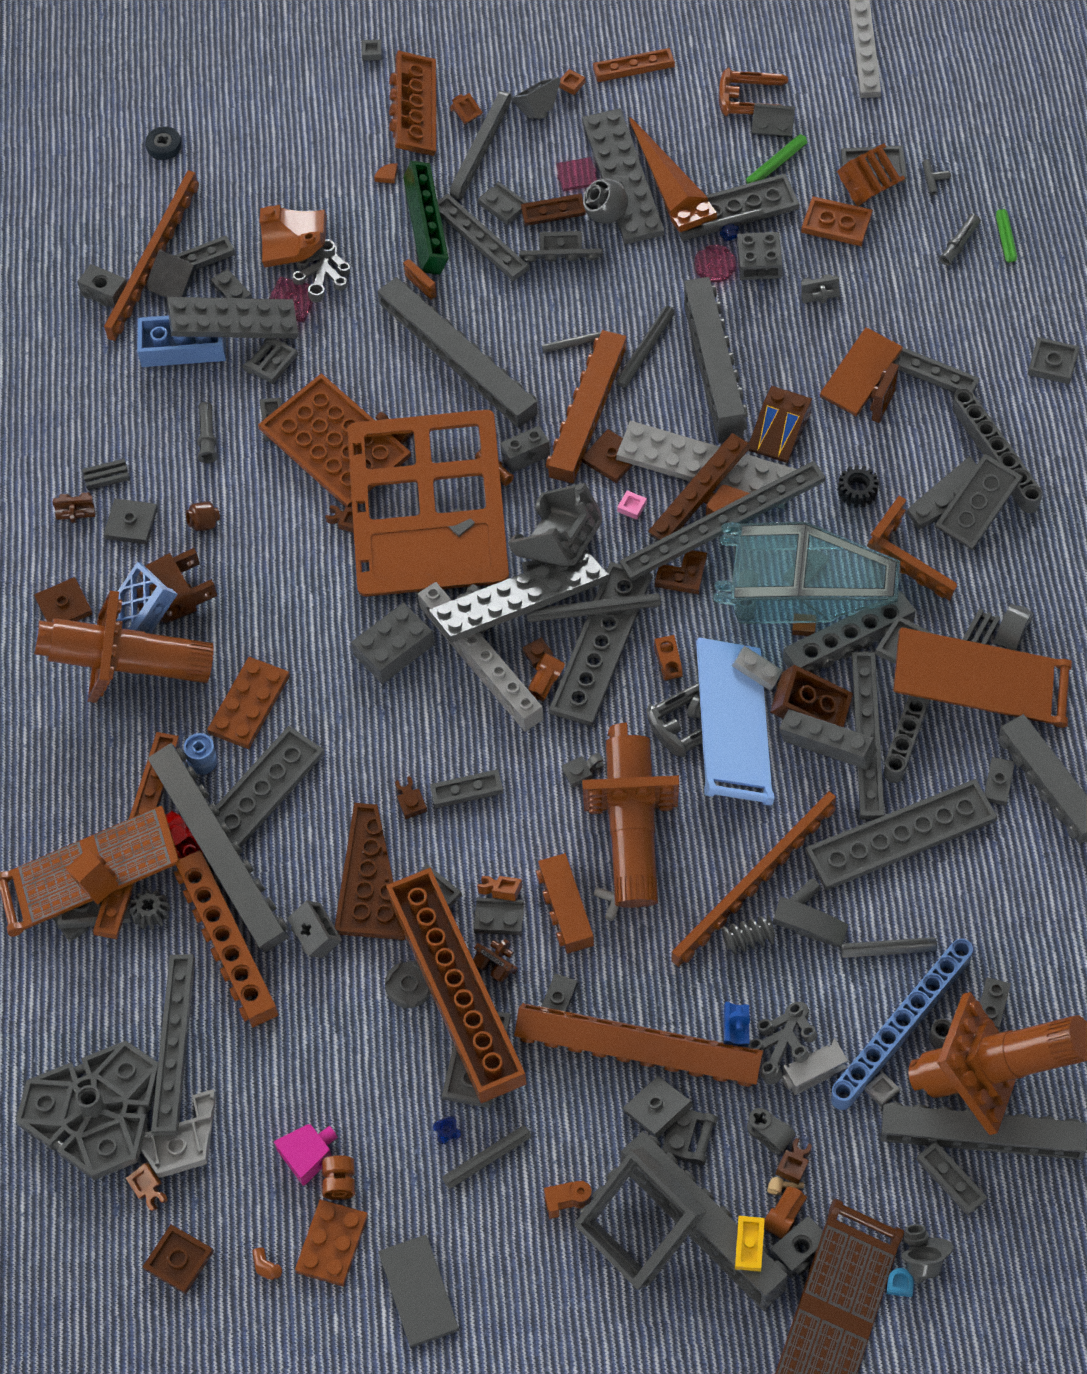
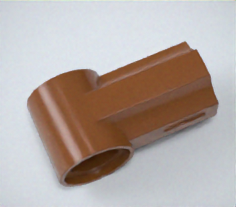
[528,652,565,701]
[764,1186,807,1239]

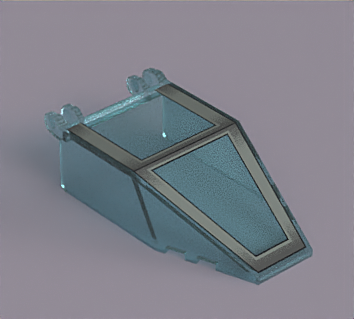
[713,522,901,624]

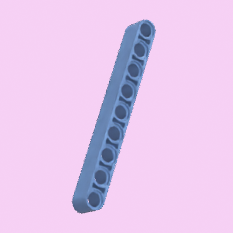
[831,939,973,1110]

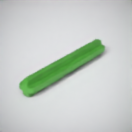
[746,134,807,184]

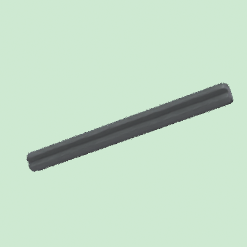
[527,593,661,622]

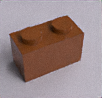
[66,849,119,905]

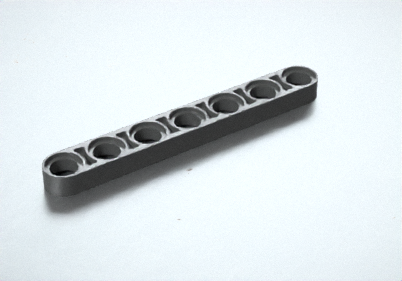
[450,91,511,200]

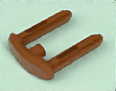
[718,67,789,117]

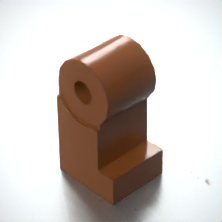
[654,635,683,681]
[544,1181,592,1219]

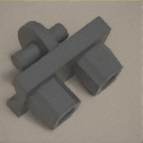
[801,274,840,304]

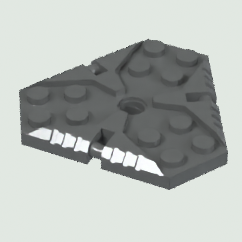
[16,1040,158,1180]

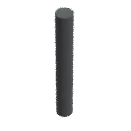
[702,208,764,232]
[541,331,601,353]

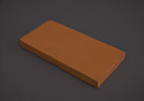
[820,327,903,417]

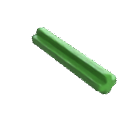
[996,209,1017,263]

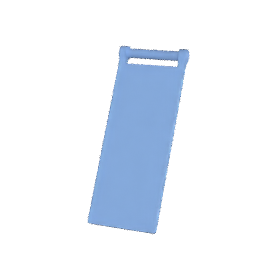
[696,638,774,806]

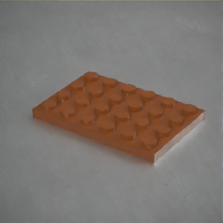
[258,373,411,507]

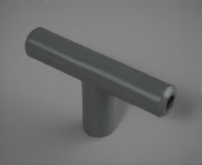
[922,159,951,195]

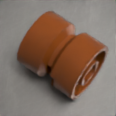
[322,1155,355,1200]

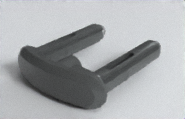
[646,682,703,757]

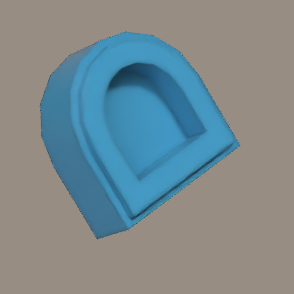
[886,1268,914,1297]

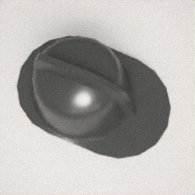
[901,1238,953,1283]

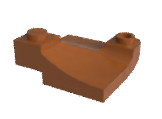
[259,205,327,268]

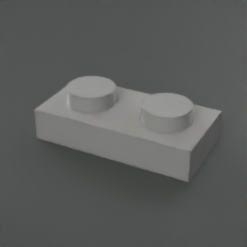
[732,646,783,691]

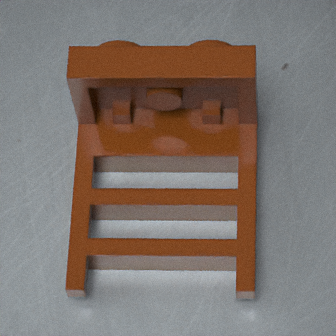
[837,143,905,206]

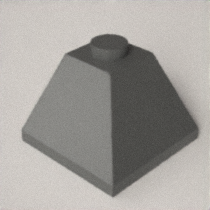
[511,77,560,120]

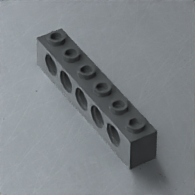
[783,591,916,673]

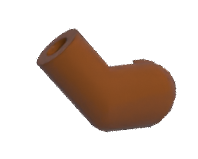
[252,1247,282,1280]

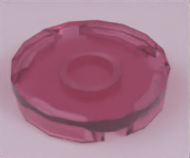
[694,245,736,282]

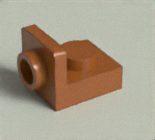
[449,93,483,125]

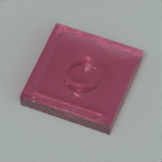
[269,277,314,323]

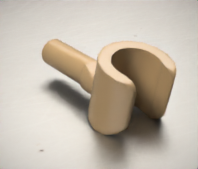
[767,1177,804,1195]

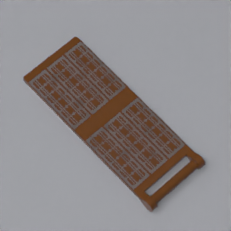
[775,1198,904,1374]

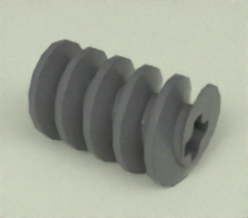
[722,914,775,955]

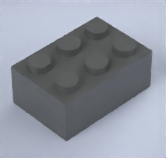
[351,602,434,684]

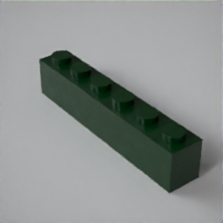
[403,161,449,275]

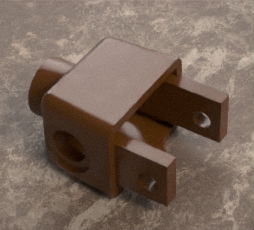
[137,548,217,623]

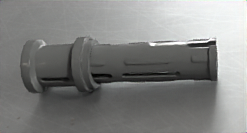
[197,402,217,463]

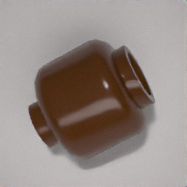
[186,501,220,531]

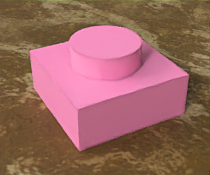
[617,491,647,520]

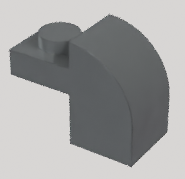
[994,604,1034,650]

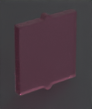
[556,157,597,191]

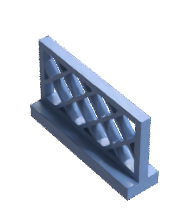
[96,562,177,634]

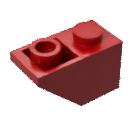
[166,811,204,859]

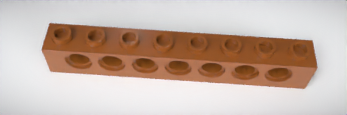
[174,850,279,1028]

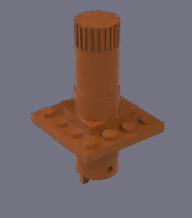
[34,590,214,703]
[582,723,679,908]
[908,992,1087,1135]

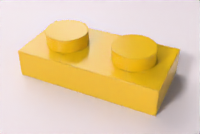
[735,1216,765,1272]

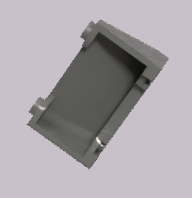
[508,483,602,567]

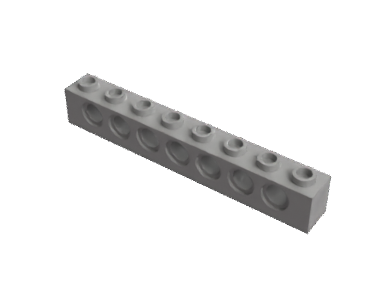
[418,582,543,732]

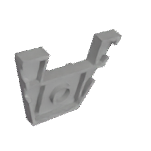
[134,1089,216,1178]

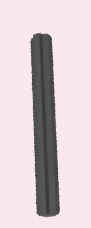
[617,306,674,388]

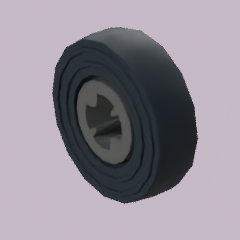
[145,126,182,160]

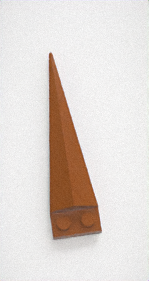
[629,117,717,233]

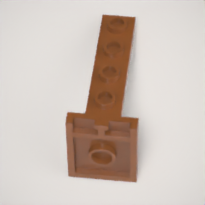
[867,495,957,601]

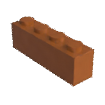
[535,853,594,954]

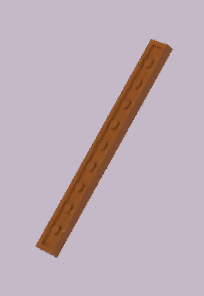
[104,170,199,341]
[93,732,180,939]
[671,791,836,967]

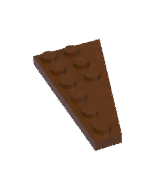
[335,803,406,940]

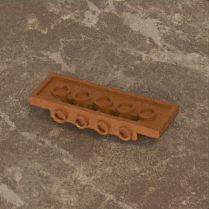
[389,51,436,156]

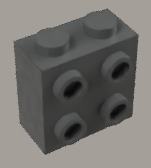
[737,232,782,280]

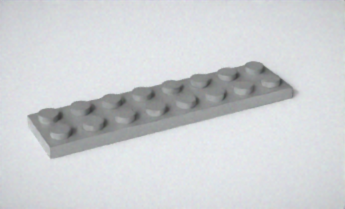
[616,421,796,509]

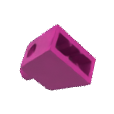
[274,1124,338,1186]

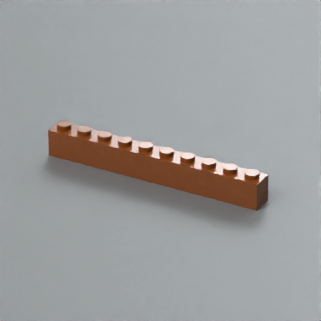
[514,1003,763,1087]

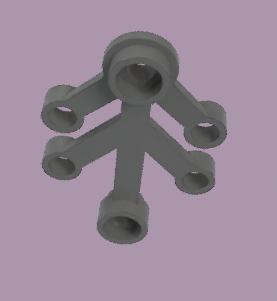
[293,240,350,303]
[748,1002,818,1085]

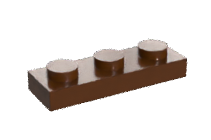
[521,193,586,226]

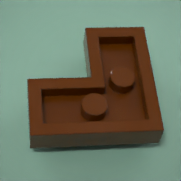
[655,550,707,595]

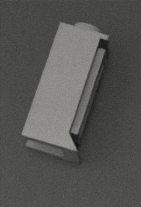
[781,1038,848,1095]

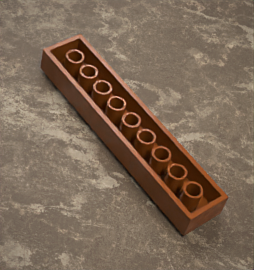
[386,867,527,1104]

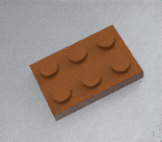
[801,196,873,247]
[295,1199,368,1287]

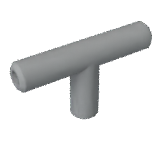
[594,887,619,921]

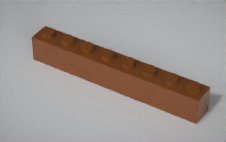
[546,330,627,484]

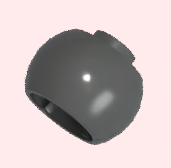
[583,178,628,224]

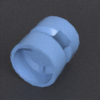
[184,733,217,775]

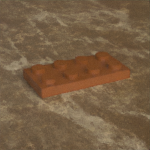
[207,657,290,749]

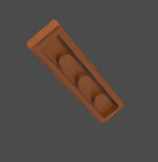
[593,48,675,82]

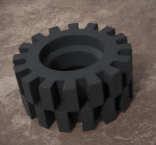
[838,465,879,508]

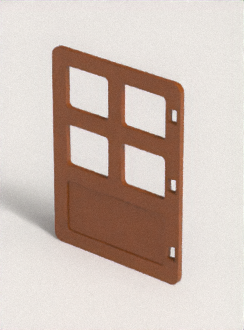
[347,410,509,597]

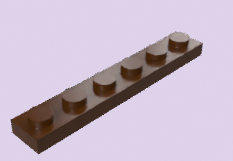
[648,433,751,540]

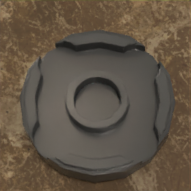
[385,961,431,1008]

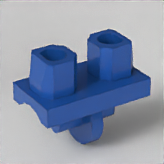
[724,1002,750,1047]

